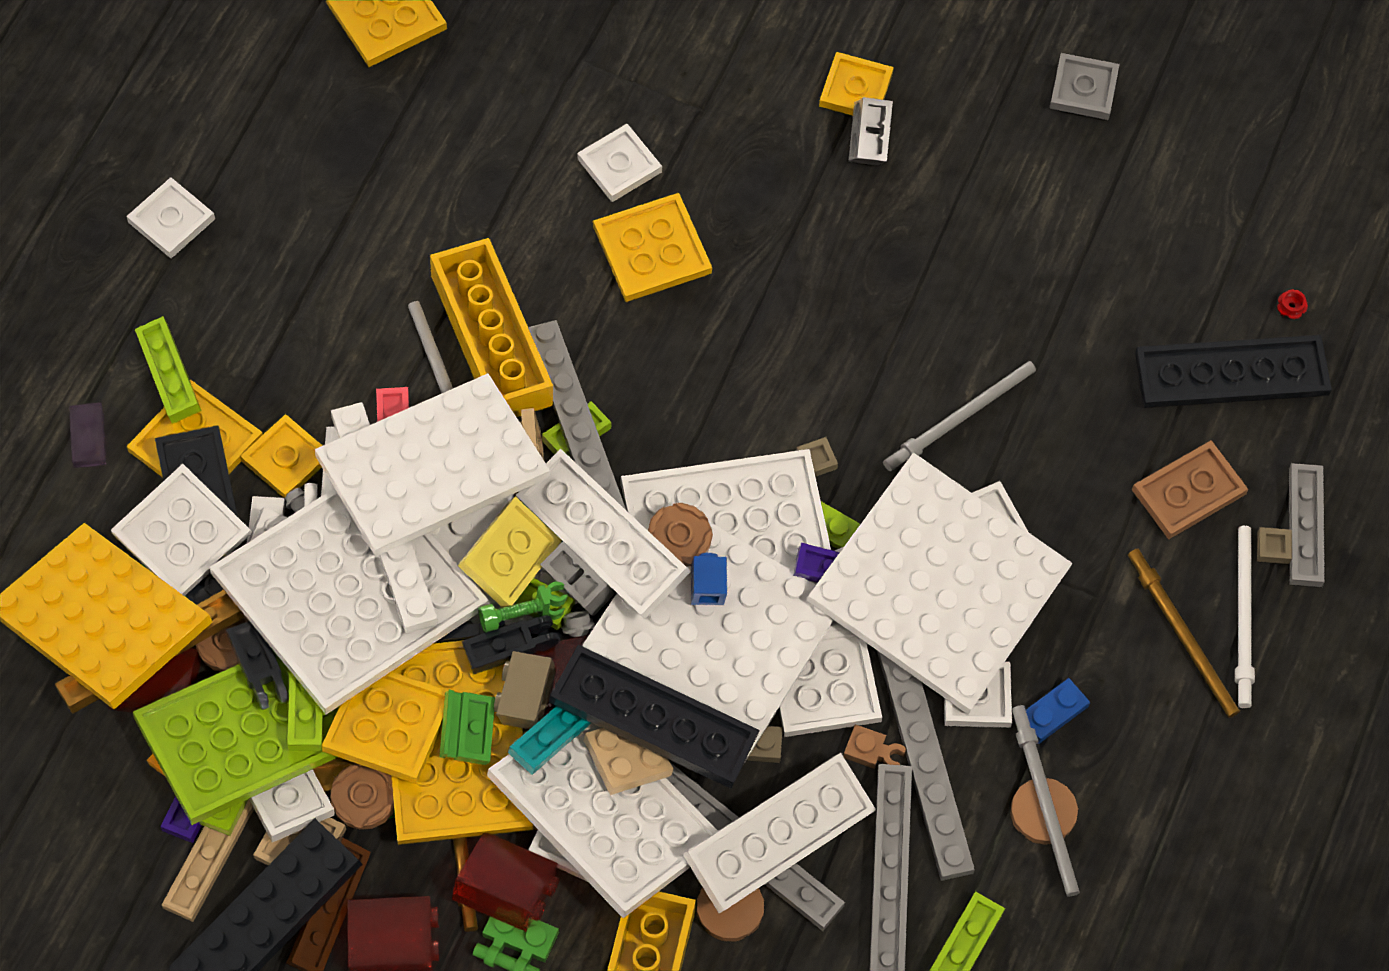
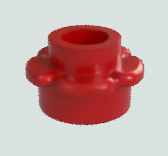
[1277,289,1308,319]

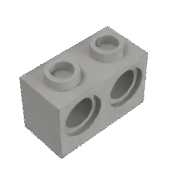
[848,97,893,166]
[540,541,616,617]

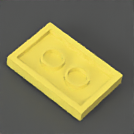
[458,496,562,608]

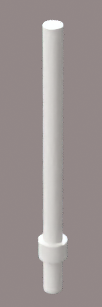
[1235,526,1255,708]

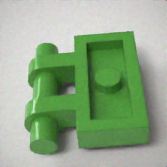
[473,903,559,971]

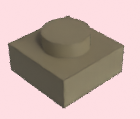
[796,437,838,477]
[1257,527,1292,564]
[747,726,783,763]

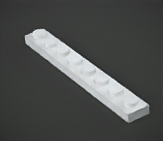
[331,402,438,634]

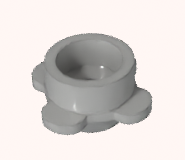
[561,611,595,637]

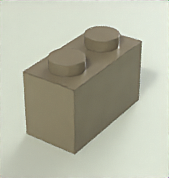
[494,651,557,729]

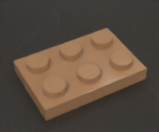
[1132,441,1248,539]

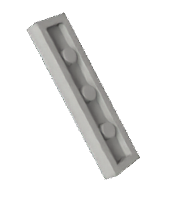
[1289,463,1325,587]

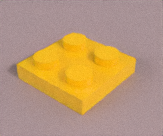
[819,52,894,116]
[240,414,322,498]

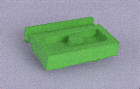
[439,689,495,765]

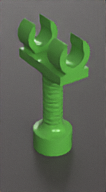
[478,581,568,633]

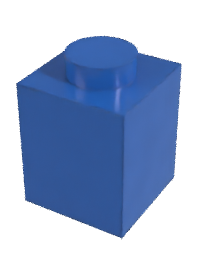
[691,553,727,605]

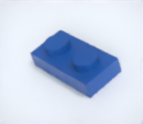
[1026,678,1090,744]

